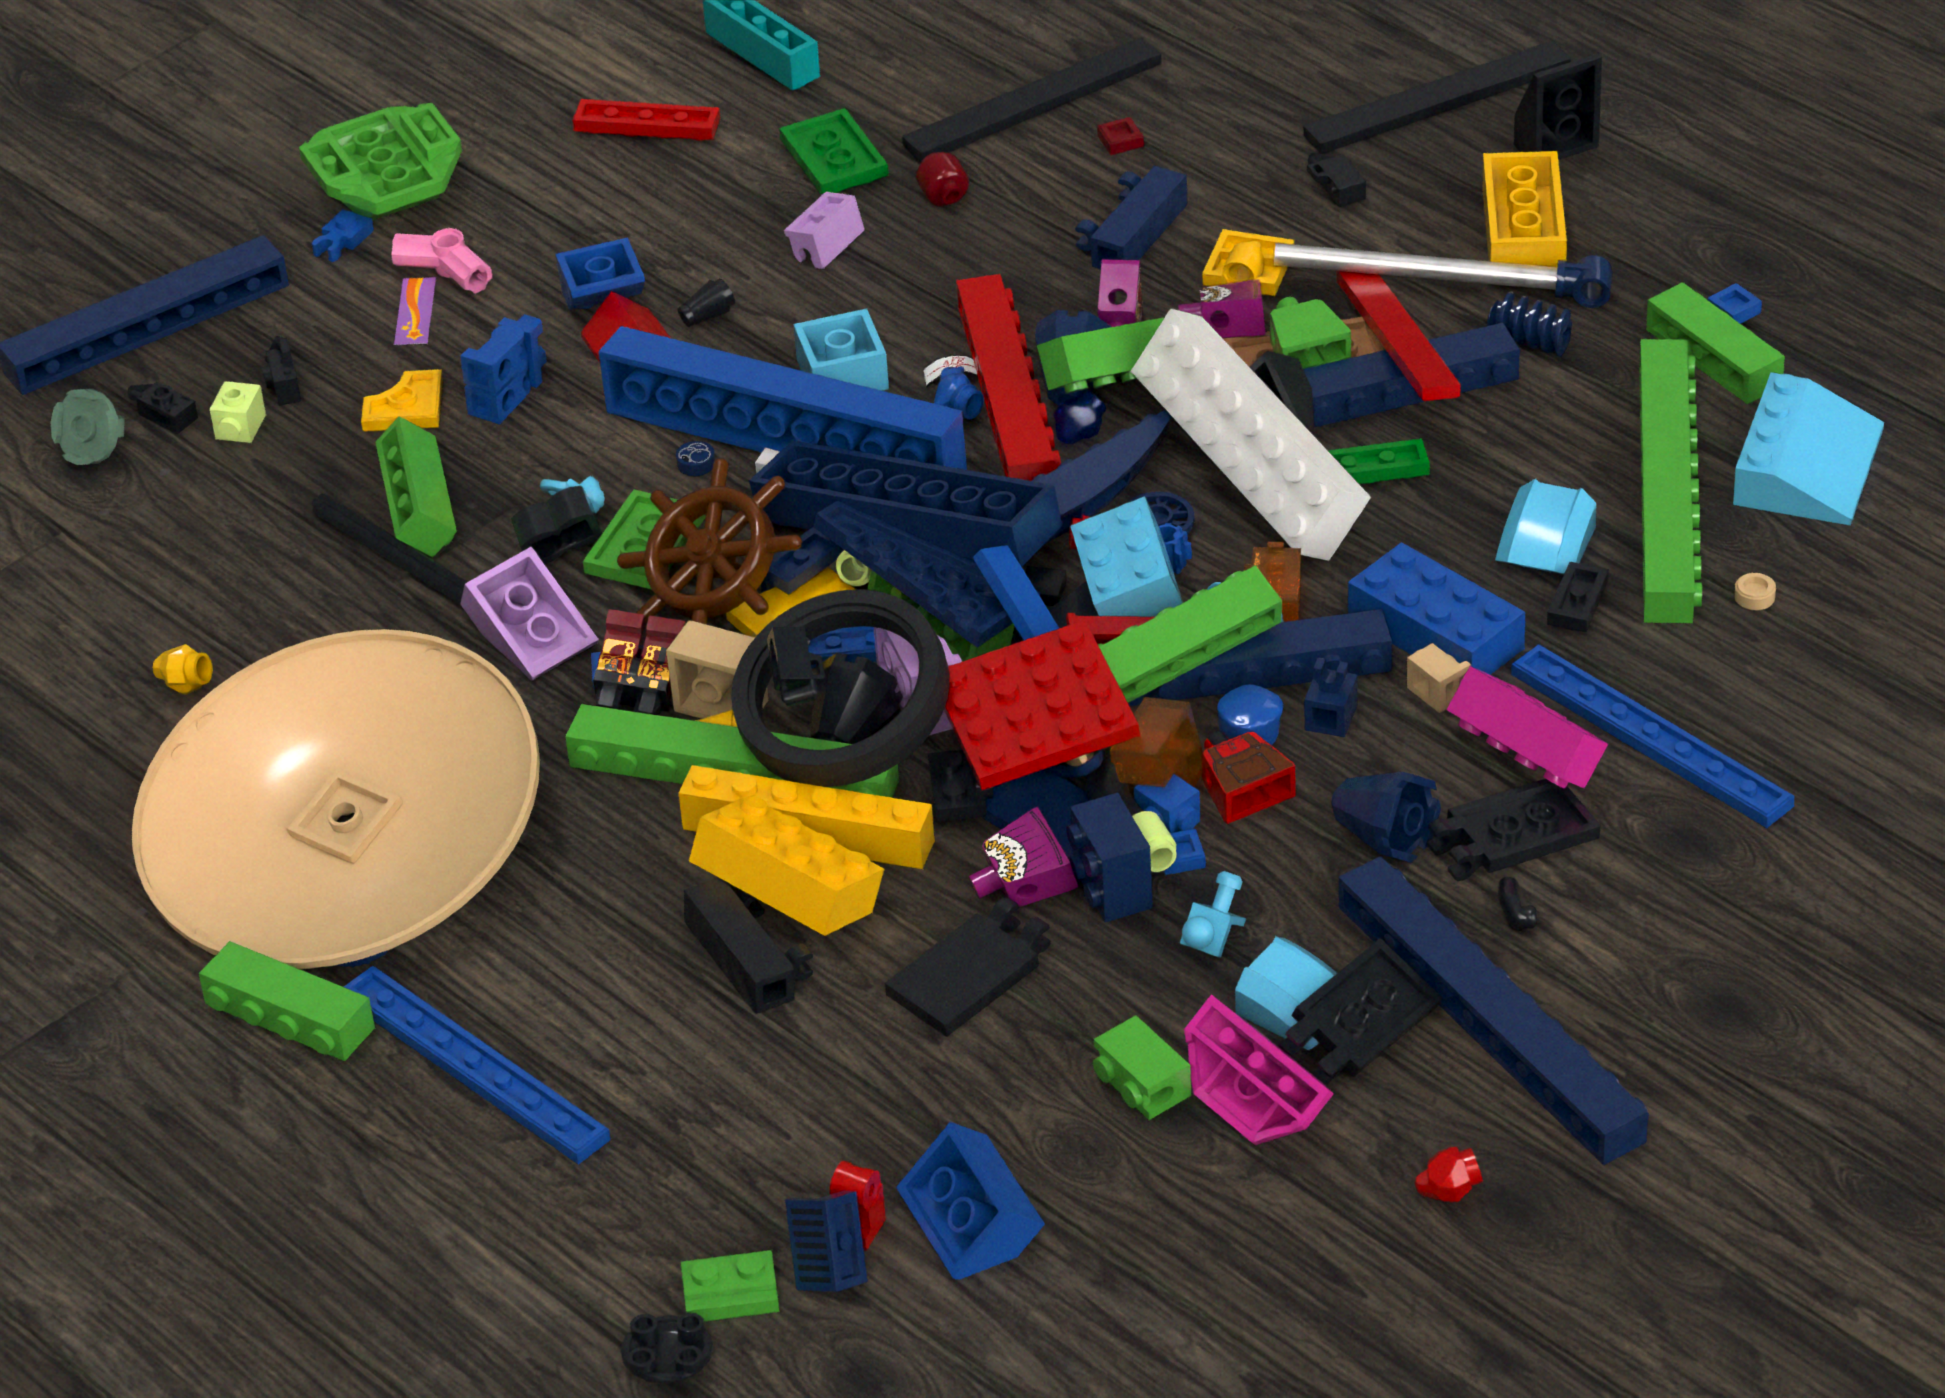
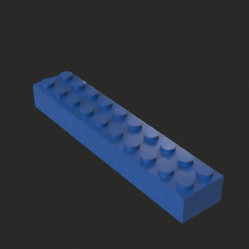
[598,326,967,470]

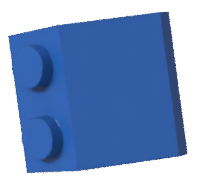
[555,237,645,310]

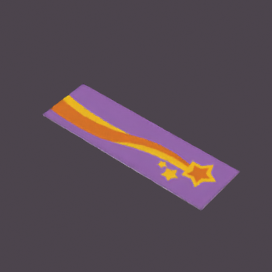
[394,277,436,345]

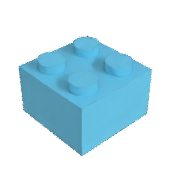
[793,309,889,391]

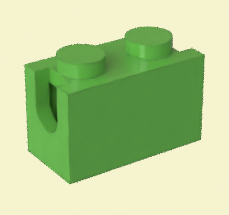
[1093,1015,1191,1120]

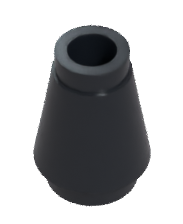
[677,278,735,327]

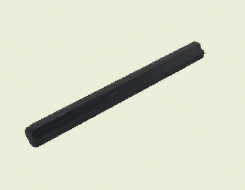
[312,493,468,604]

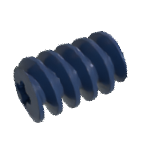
[1487,291,1572,357]

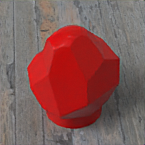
[1414,1147,1483,1202]

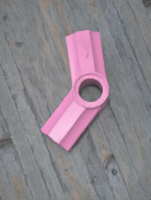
[391,228,492,294]

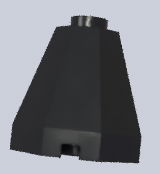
[810,653,903,744]

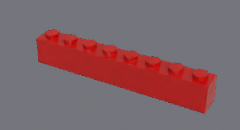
[956,274,1061,481]

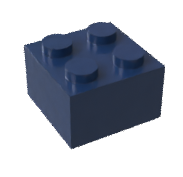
[1066,792,1153,923]

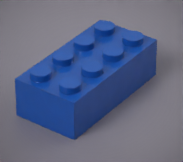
[1348,542,1525,675]

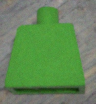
[1270,297,1351,369]

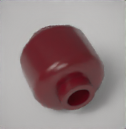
[916,152,969,206]

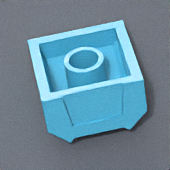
[1495,479,1597,575]
[1235,936,1337,1050]

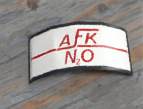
[923,354,978,388]

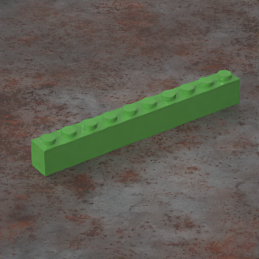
[1639,339,1702,623]

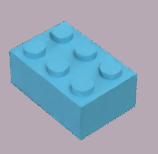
[1070,496,1183,617]

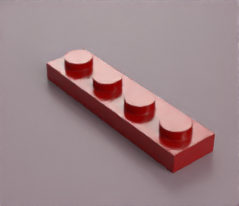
[573,99,721,141]

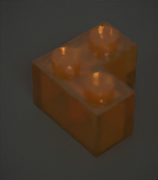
[1110,697,1203,788]

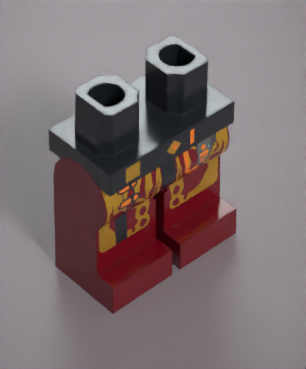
[593,609,685,715]

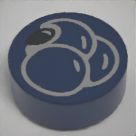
[676,441,715,476]

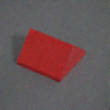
[581,291,671,363]

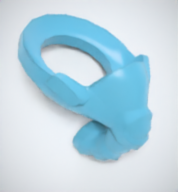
[540,476,605,514]

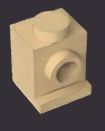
[1407,643,1471,713]

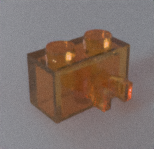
[1244,542,1302,622]

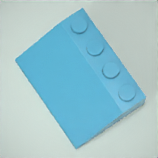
[1733,373,1884,526]

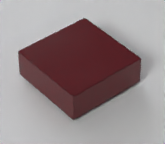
[1097,117,1144,155]

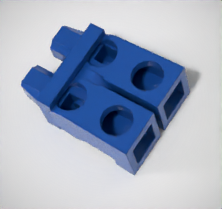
[460,314,547,424]

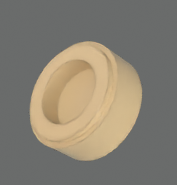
[1734,573,1776,610]

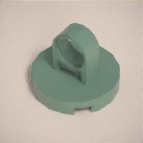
[50,389,125,465]

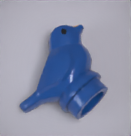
[933,366,984,419]

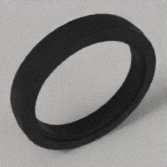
[731,590,949,787]

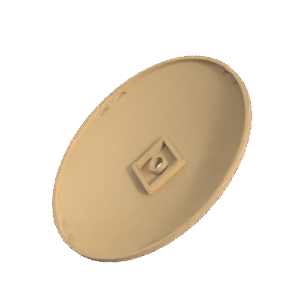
[132,629,540,969]

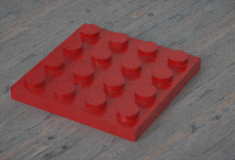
[944,620,1141,790]

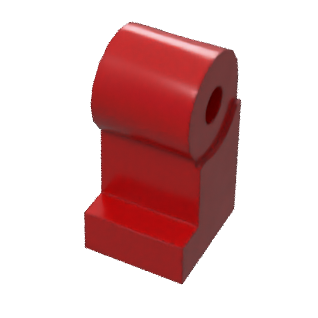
[829,1160,886,1251]

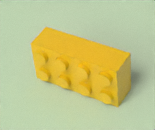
[1483,151,1567,267]
[689,796,884,936]

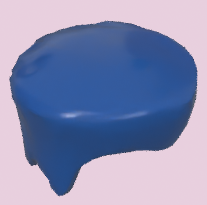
[1217,685,1283,745]

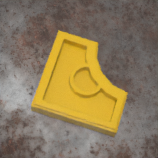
[361,369,443,431]

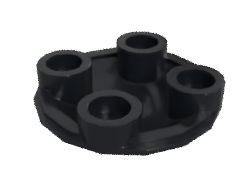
[620,1313,713,1383]

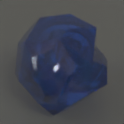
[1053,391,1106,444]

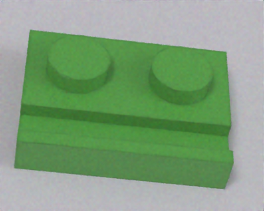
[681,1250,779,1321]

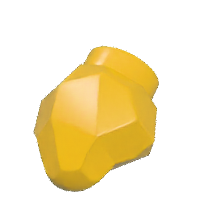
[153,644,213,695]

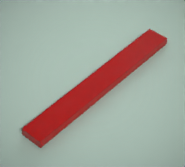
[1336,271,1461,401]

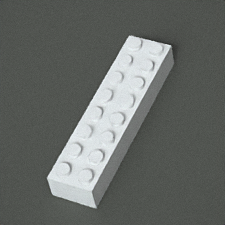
[1131,309,1371,561]

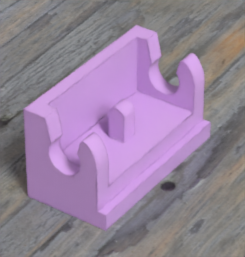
[784,192,864,269]

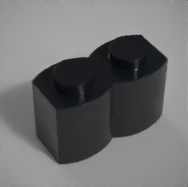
[511,486,602,564]

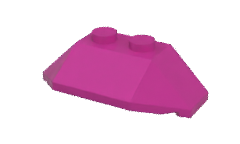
[1184,994,1334,1145]

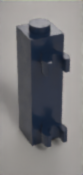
[1075,165,1188,270]

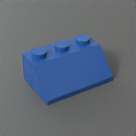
[896,1122,1045,1280]

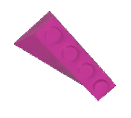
[1446,666,1608,789]

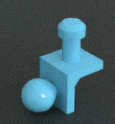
[1180,871,1246,957]

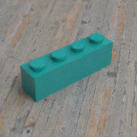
[702,0,820,91]

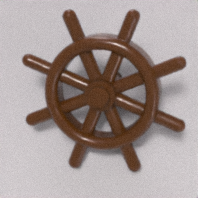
[617,458,802,625]

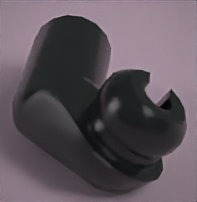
[1498,877,1537,931]

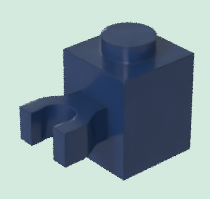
[1304,658,1358,737]

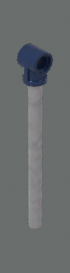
[1274,243,1613,308]

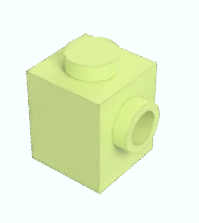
[210,381,266,443]

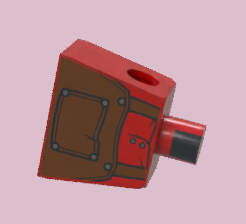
[1202,731,1296,824]

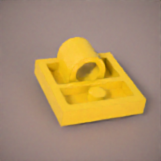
[1202,229,1294,296]

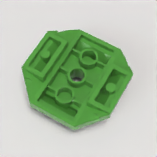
[299,103,462,220]

